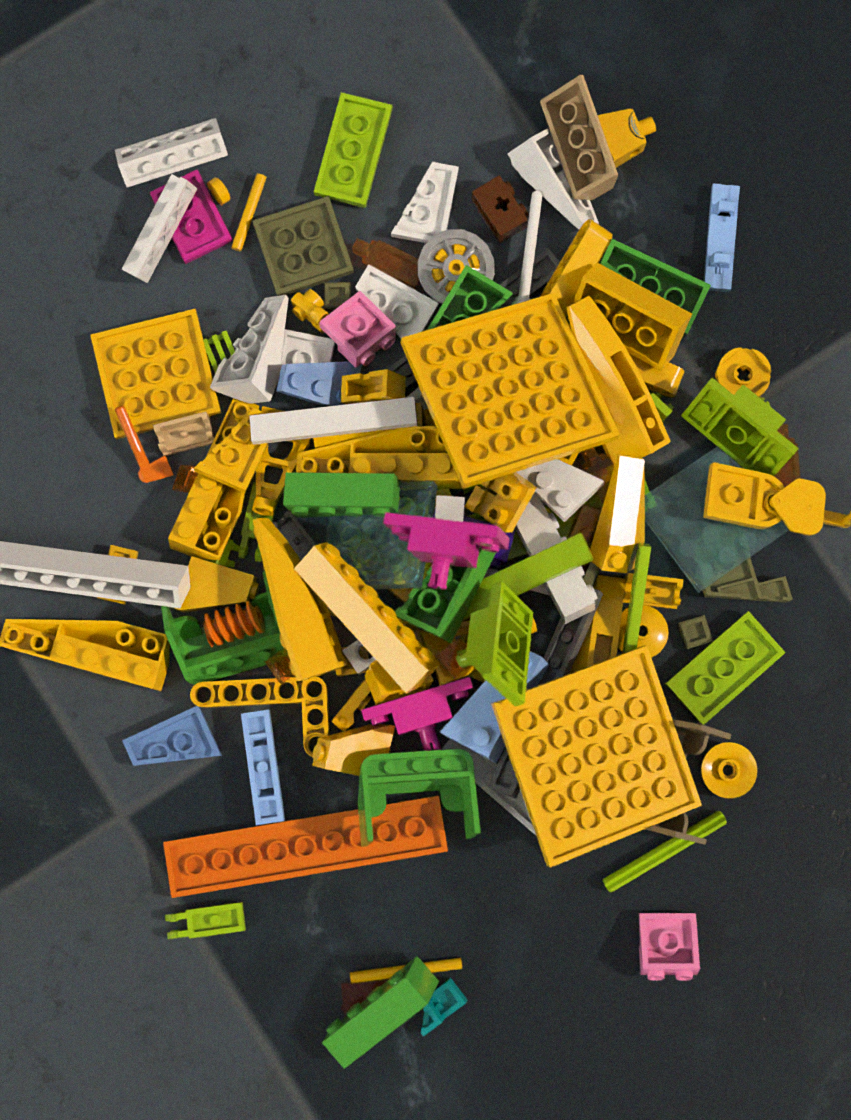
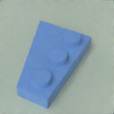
[276,361,362,407]
[122,706,222,766]

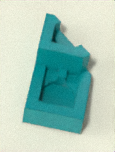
[421,978,468,1036]

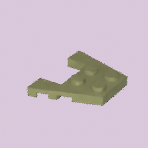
[689,522,793,603]

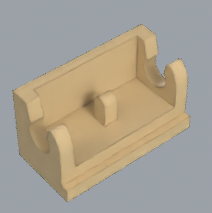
[153,412,215,456]

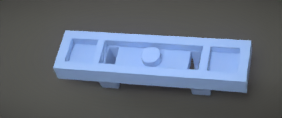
[703,183,740,292]
[241,710,285,825]

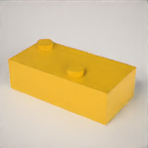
[567,263,692,371]

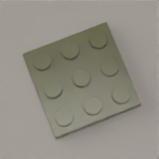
[253,196,354,296]

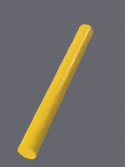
[350,957,462,984]

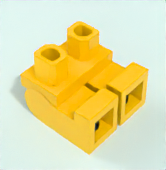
[465,472,537,533]

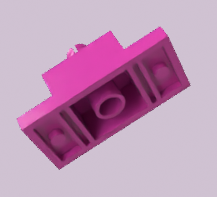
[383,512,509,590]
[361,677,473,751]

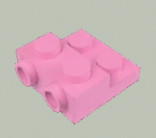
[320,291,397,368]
[639,913,700,981]

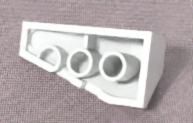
[508,128,599,229]
[210,295,288,404]

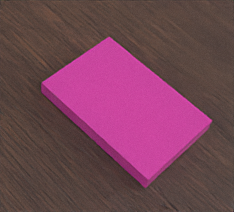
[149,169,233,264]

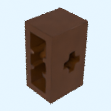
[472,175,529,244]

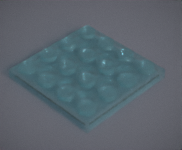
[645,446,788,593]
[325,481,437,589]

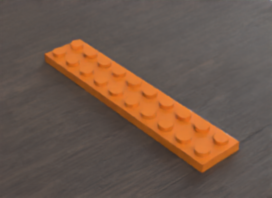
[163,796,448,898]

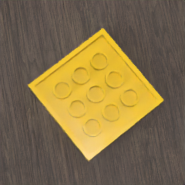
[91,309,221,440]

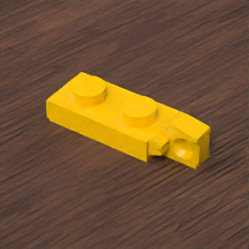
[331,679,371,731]

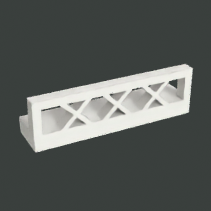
[115,118,228,187]
[122,174,197,283]

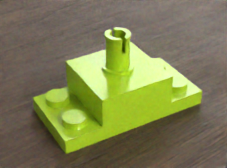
[681,378,799,476]
[456,581,533,707]

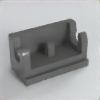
[273,510,316,560]

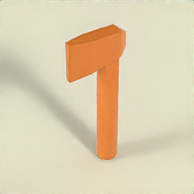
[115,405,174,483]

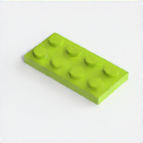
[314,92,393,208]
[665,611,786,725]

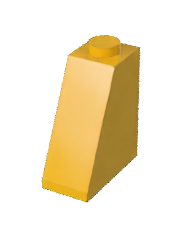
[174,556,260,613]
[312,723,395,776]

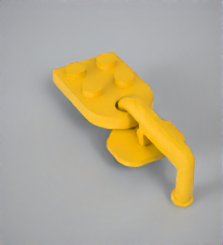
[703,462,851,535]

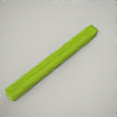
[603,811,727,892]

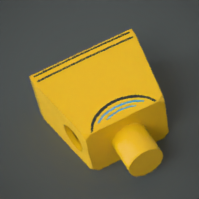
[598,109,656,167]

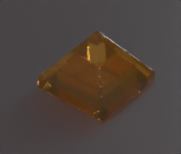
[172,465,198,493]

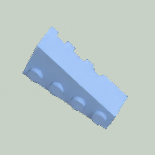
[440,651,549,763]

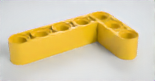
[190,677,330,757]

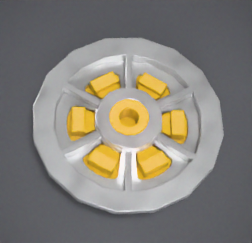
[418,229,495,304]

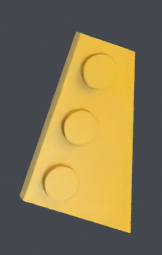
[194,408,269,493]

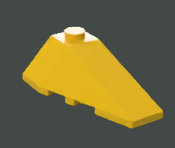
[590,454,645,573]

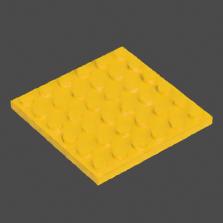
[400,293,620,489]
[491,646,702,867]

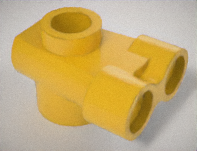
[291,289,329,333]

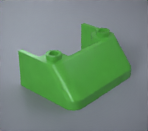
[161,571,289,685]
[358,749,480,847]

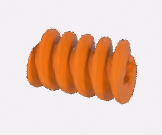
[204,601,265,648]

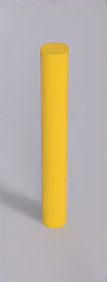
[231,174,267,252]

